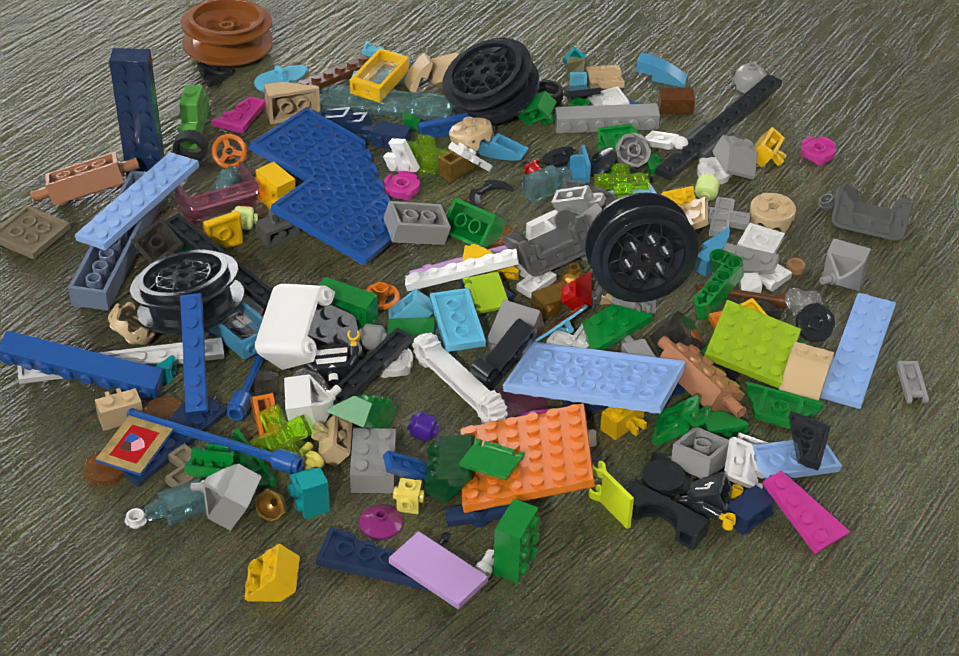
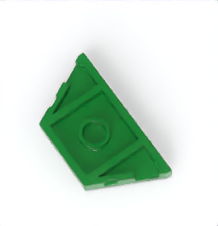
[582,304,653,351]
[746,381,824,429]
[228,428,276,487]

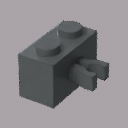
[256,211,300,248]

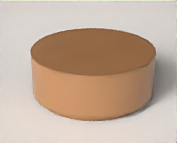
[786,258,806,275]

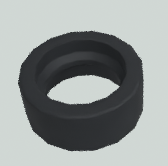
[535,80,563,108]
[173,130,208,162]

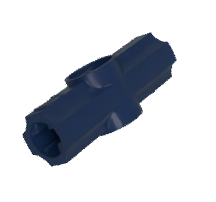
[445,504,510,527]

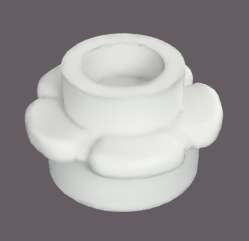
[125,508,147,529]

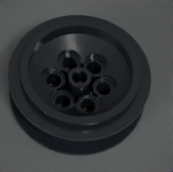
[442,38,540,125]
[585,192,699,303]
[130,250,245,335]

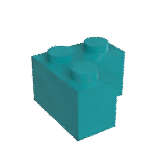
[287,467,330,520]

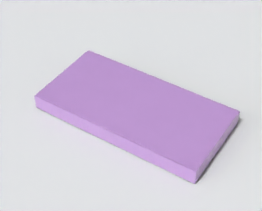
[389,531,488,609]

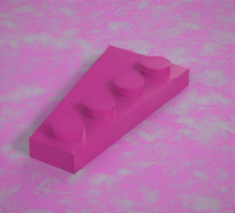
[762,471,850,554]

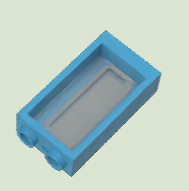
[208,302,263,360]

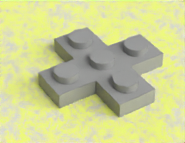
[708,197,751,236]

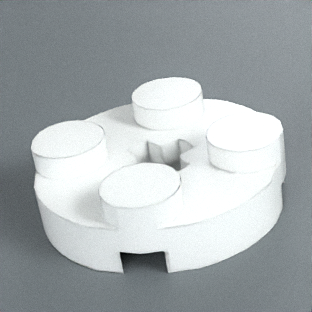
[697,157,732,184]
[379,348,413,378]

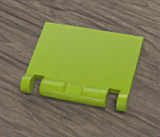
[463,272,508,315]

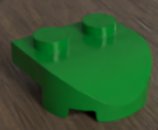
[184,444,234,478]

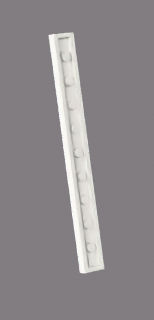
[17,338,224,384]

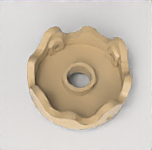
[449,117,494,151]
[749,193,796,232]
[108,302,156,345]

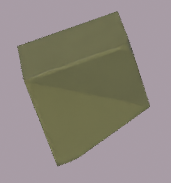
[566,56,586,77]

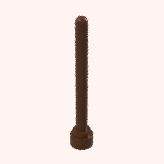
[695,283,788,309]

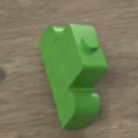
[178,85,210,149]

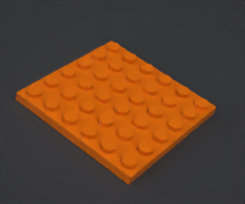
[461,403,595,513]

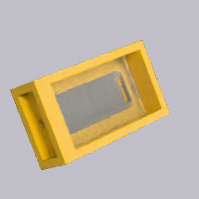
[350,48,409,103]

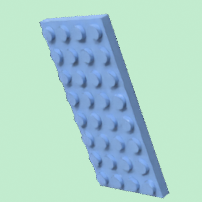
[503,342,686,413]

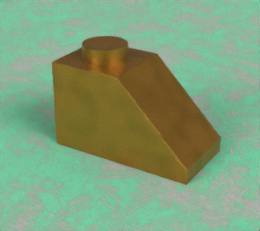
[531,280,567,320]

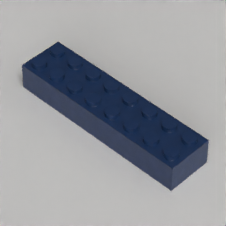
[109,48,165,177]

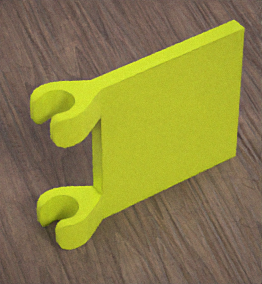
[588,461,634,529]

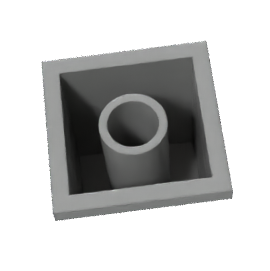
[486,300,545,360]

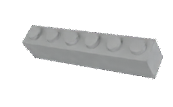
[554,103,660,133]

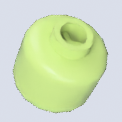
[695,174,720,201]
[231,206,258,230]

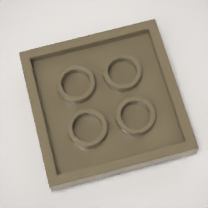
[0,205,71,259]

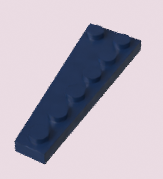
[123,395,227,487]
[316,527,432,592]

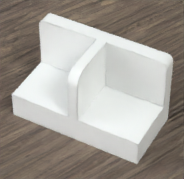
[526,210,558,240]

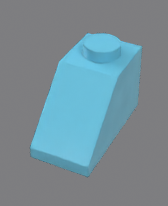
[388,288,433,319]

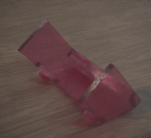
[174,161,260,222]

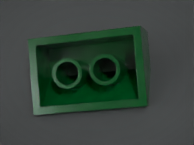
[424,434,475,504]

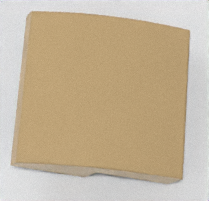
[404,53,433,93]
[585,65,624,89]

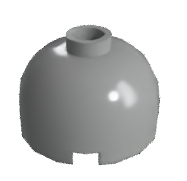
[733,62,767,93]
[615,132,651,169]

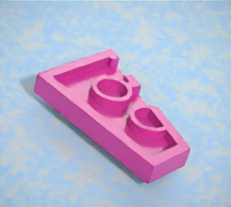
[211,96,266,134]

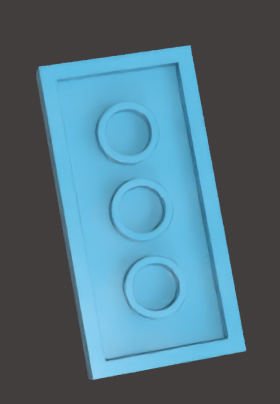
[430,288,486,352]

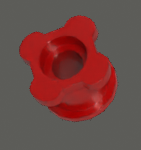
[523,158,546,182]

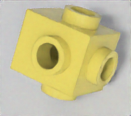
[393,478,426,514]

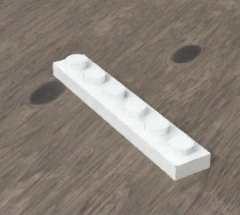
[405,249,519,292]

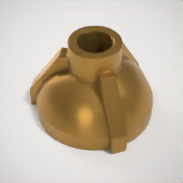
[559,263,585,283]
[255,488,287,521]

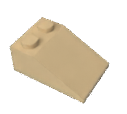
[264,82,320,124]
[779,342,834,401]

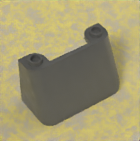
[832,183,915,241]
[502,207,590,277]

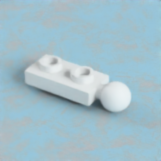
[645,131,688,150]

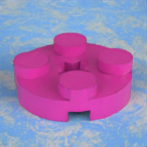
[800,136,836,165]
[384,171,420,201]

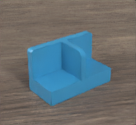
[566,145,591,183]

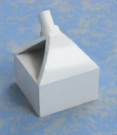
[284,374,341,437]

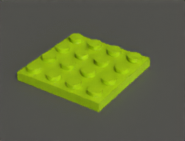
[704,300,801,388]

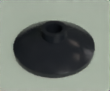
[541,147,576,167]
[589,147,616,177]

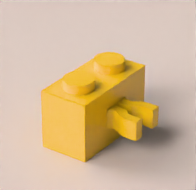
[754,127,787,168]
[600,407,647,441]

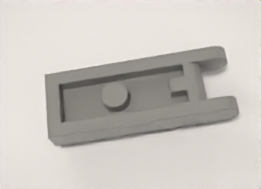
[896,361,929,403]

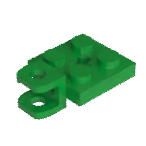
[651,395,712,446]

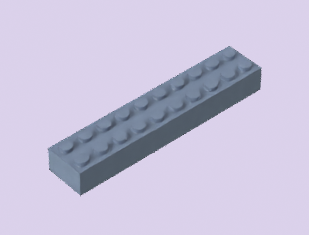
[68,170,165,310]

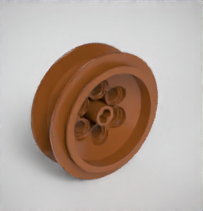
[181,0,273,67]

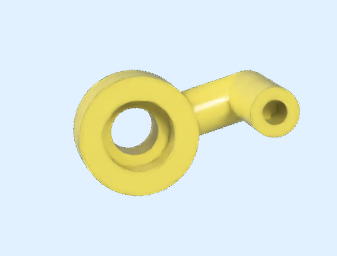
[297,442,324,470]

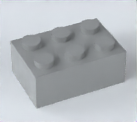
[383,201,451,245]
[350,428,396,493]

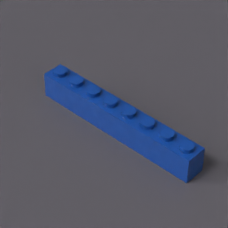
[0,330,165,400]

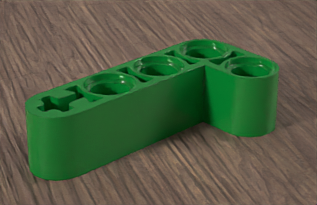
[694,249,744,319]

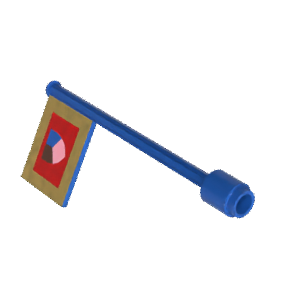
[96,408,304,476]

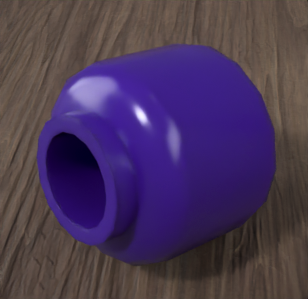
[407,411,439,442]

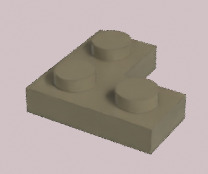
[165,443,204,494]

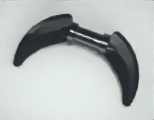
[469,180,514,209]

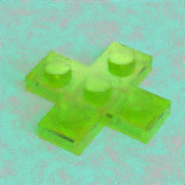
[407,133,448,175]
[594,163,649,198]
[250,404,312,460]

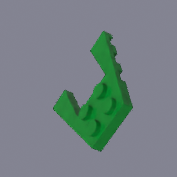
[597,124,661,181]

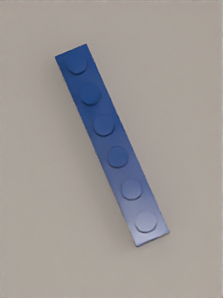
[180,293,208,415]

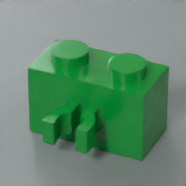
[516,91,557,126]

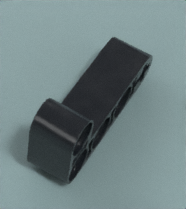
[470,318,537,391]

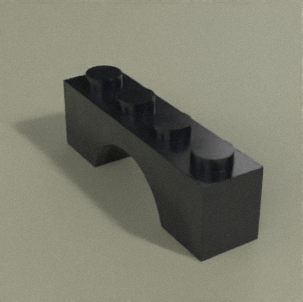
[626,481,709,550]

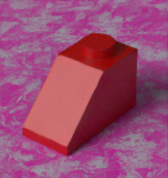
[561,272,592,310]

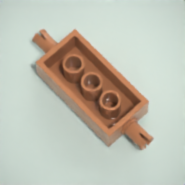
[30,151,140,206]
[658,336,747,418]

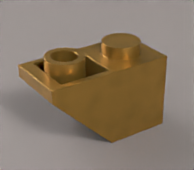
[438,150,476,182]

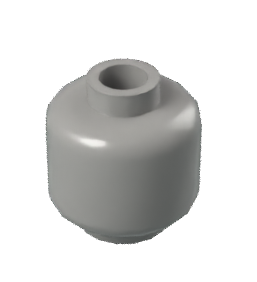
[359,324,388,350]

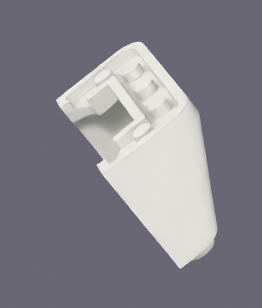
[255,284,335,370]

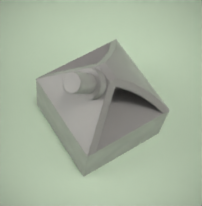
[820,238,871,291]
[190,464,262,531]

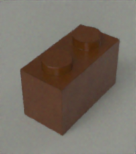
[658,88,695,114]

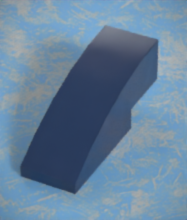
[318,107,372,133]

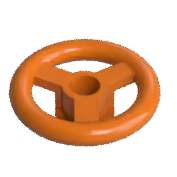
[211,134,247,169]
[365,282,400,310]

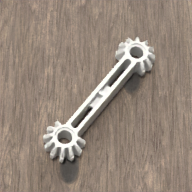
[412,332,508,424]

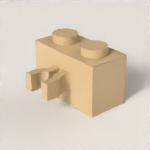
[95,388,143,431]
[311,415,352,467]

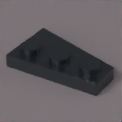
[789,411,831,471]

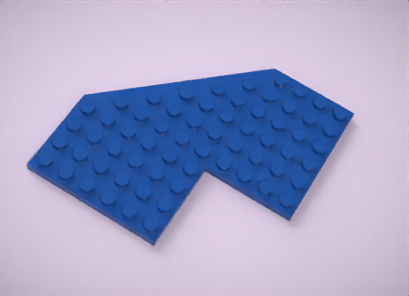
[249,107,392,265]

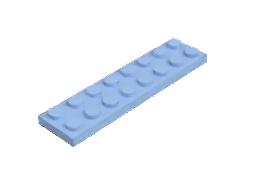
[75,152,200,250]
[821,293,896,409]

